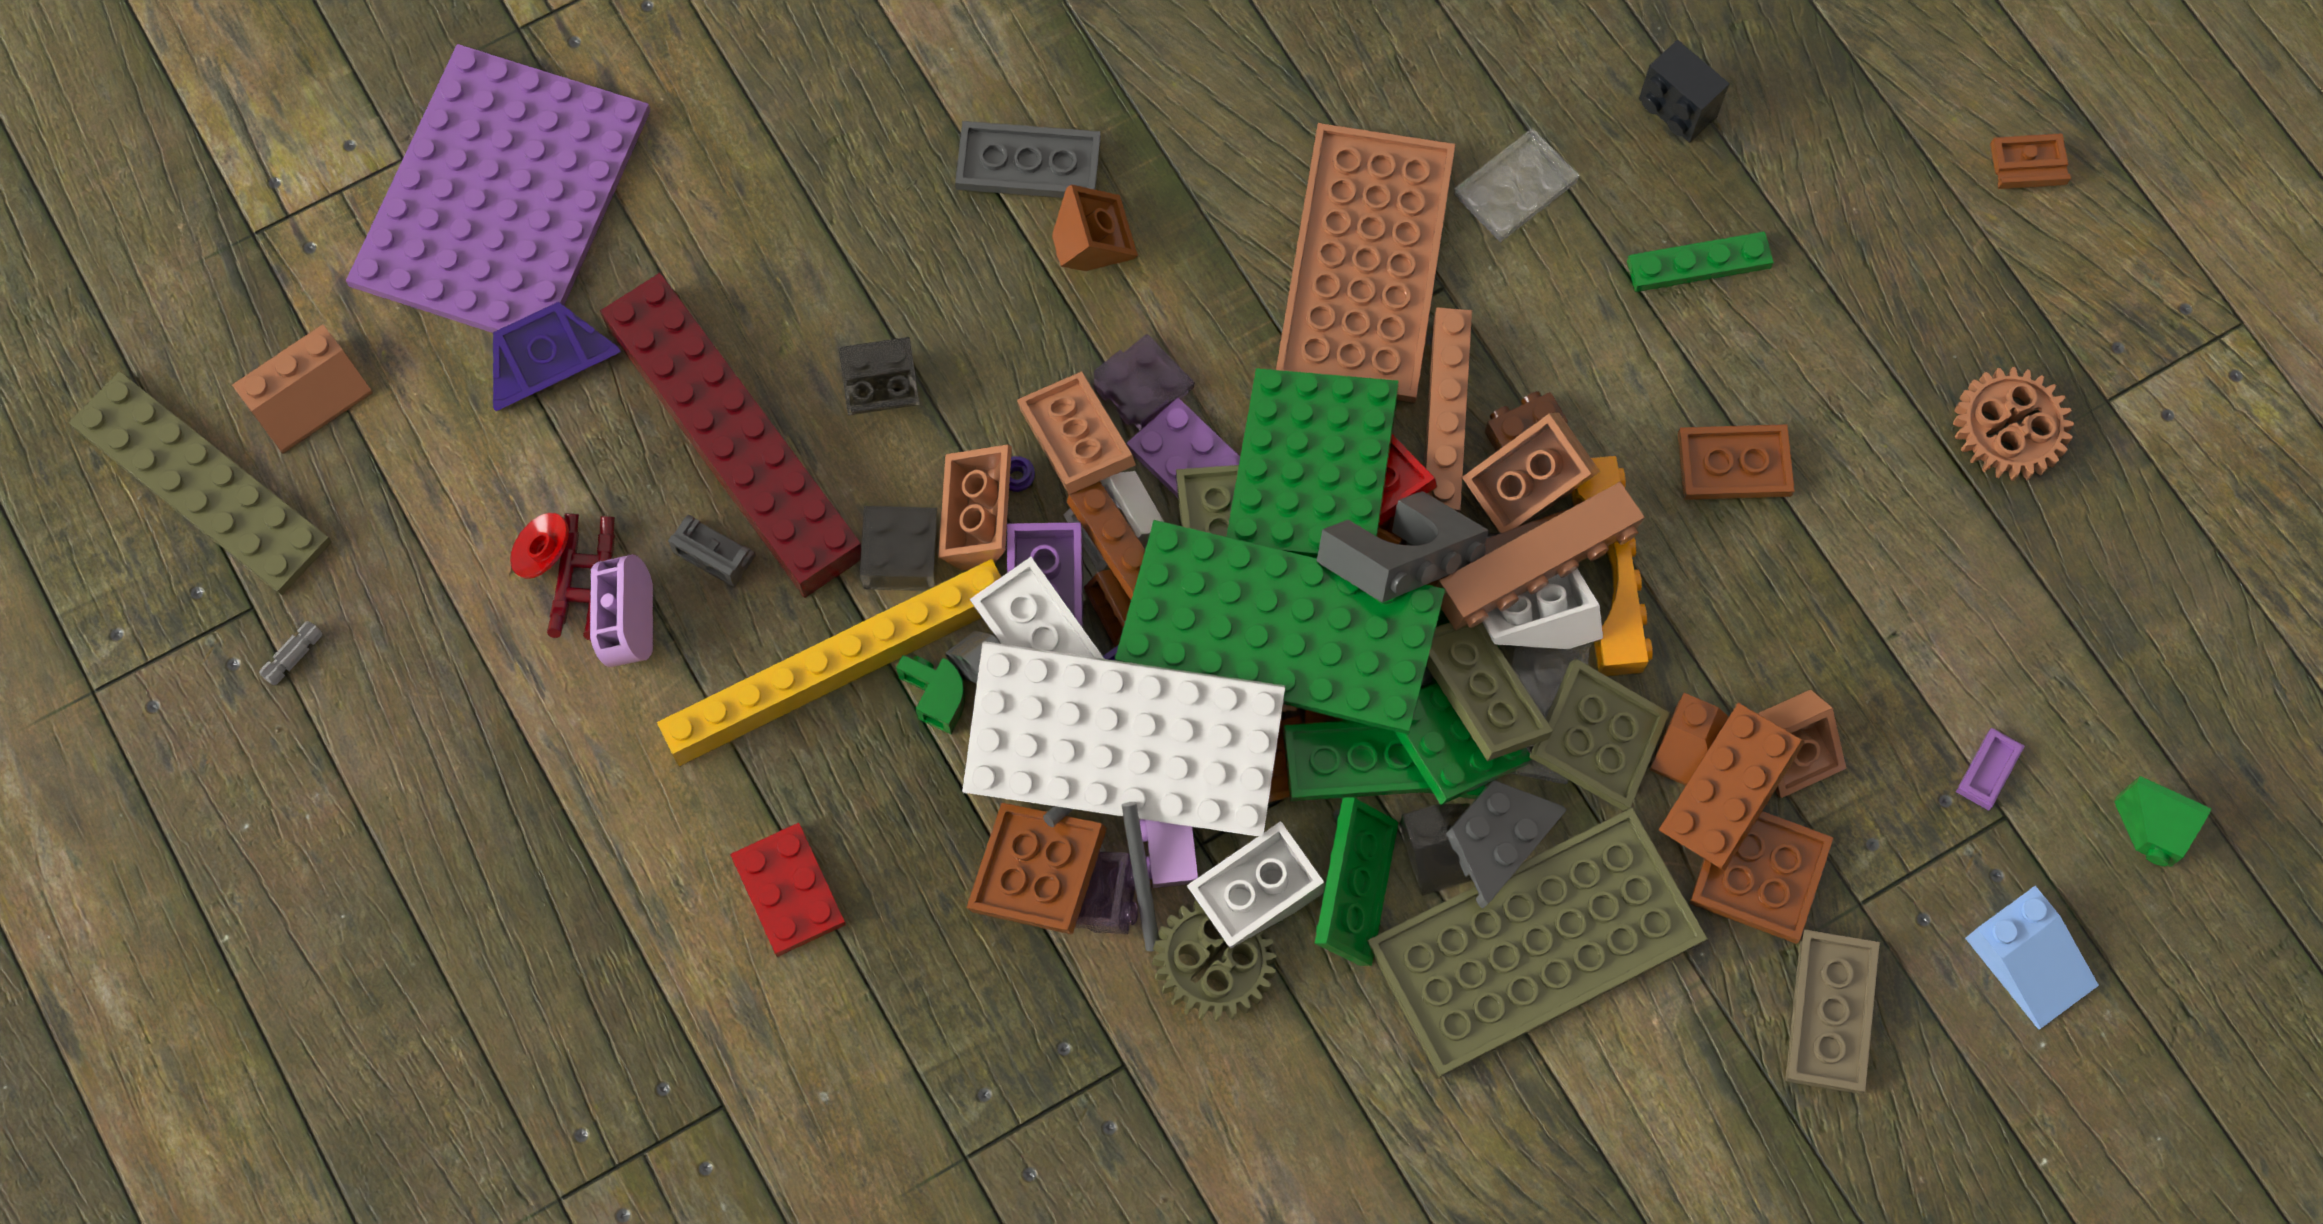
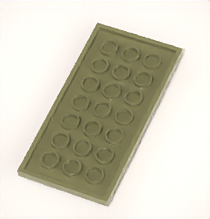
[1367,808,1707,1078]

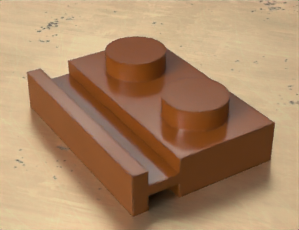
[1990,133,2071,189]

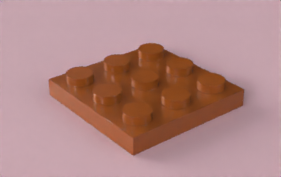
[966,803,1107,935]
[1689,811,1834,944]

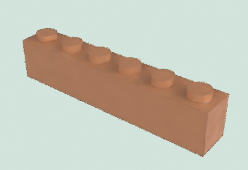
[1424,307,1472,513]
[1436,482,1645,630]

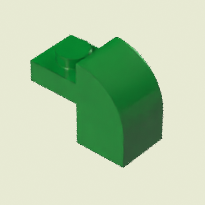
[896,655,965,735]

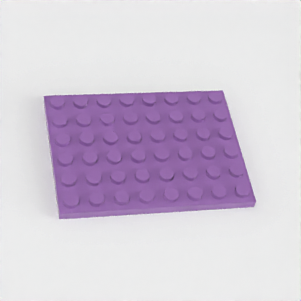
[346,44,651,333]

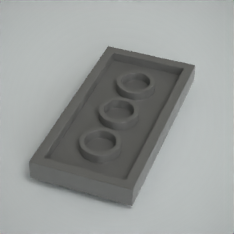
[955,121,1101,198]

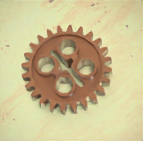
[1953,367,2074,481]

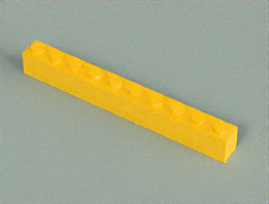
[657,559,1001,766]

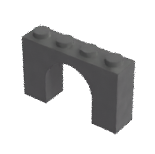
[1316,491,1488,603]

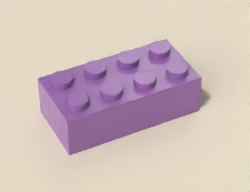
[1007,523,1084,629]

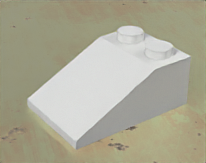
[1483,569,1603,649]
[1187,821,1325,949]

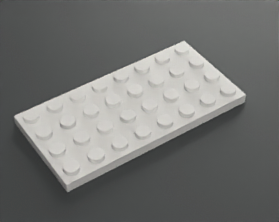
[962,641,1285,837]

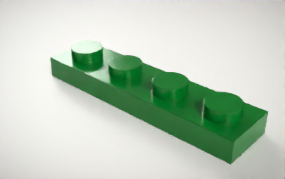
[1627,231,1774,292]

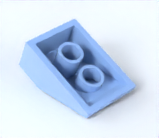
[1965,885,2099,1030]

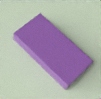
[1956,728,2025,811]

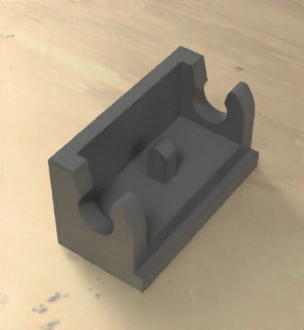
[668,515,756,587]

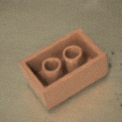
[1462,412,1600,533]

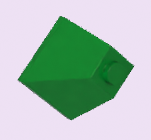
[2114,776,2211,867]

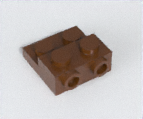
[1485,391,1568,452]

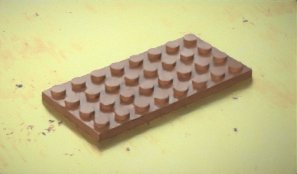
[1276,123,1455,403]

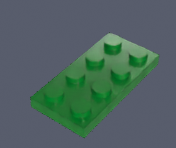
[1283,721,1432,801]
[1314,797,1399,966]

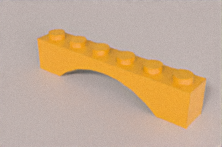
[1571,456,1653,676]

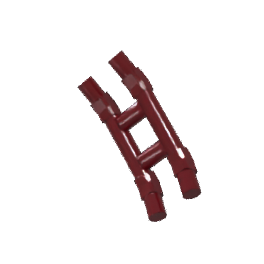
[547,513,615,641]

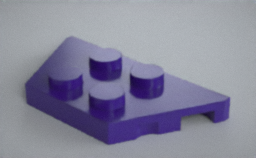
[493,301,621,412]

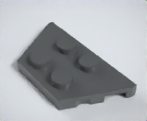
[1446,780,1567,909]

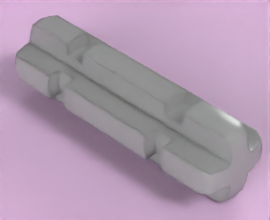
[259,621,322,685]

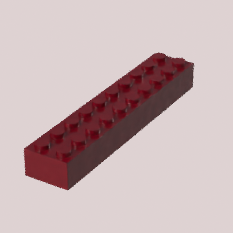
[600,273,865,598]

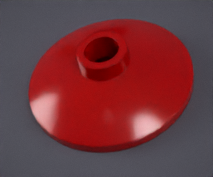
[510,513,569,579]

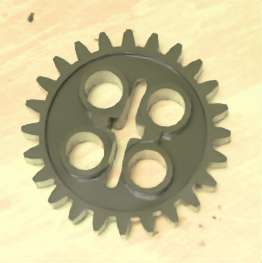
[1152,900,1277,1022]

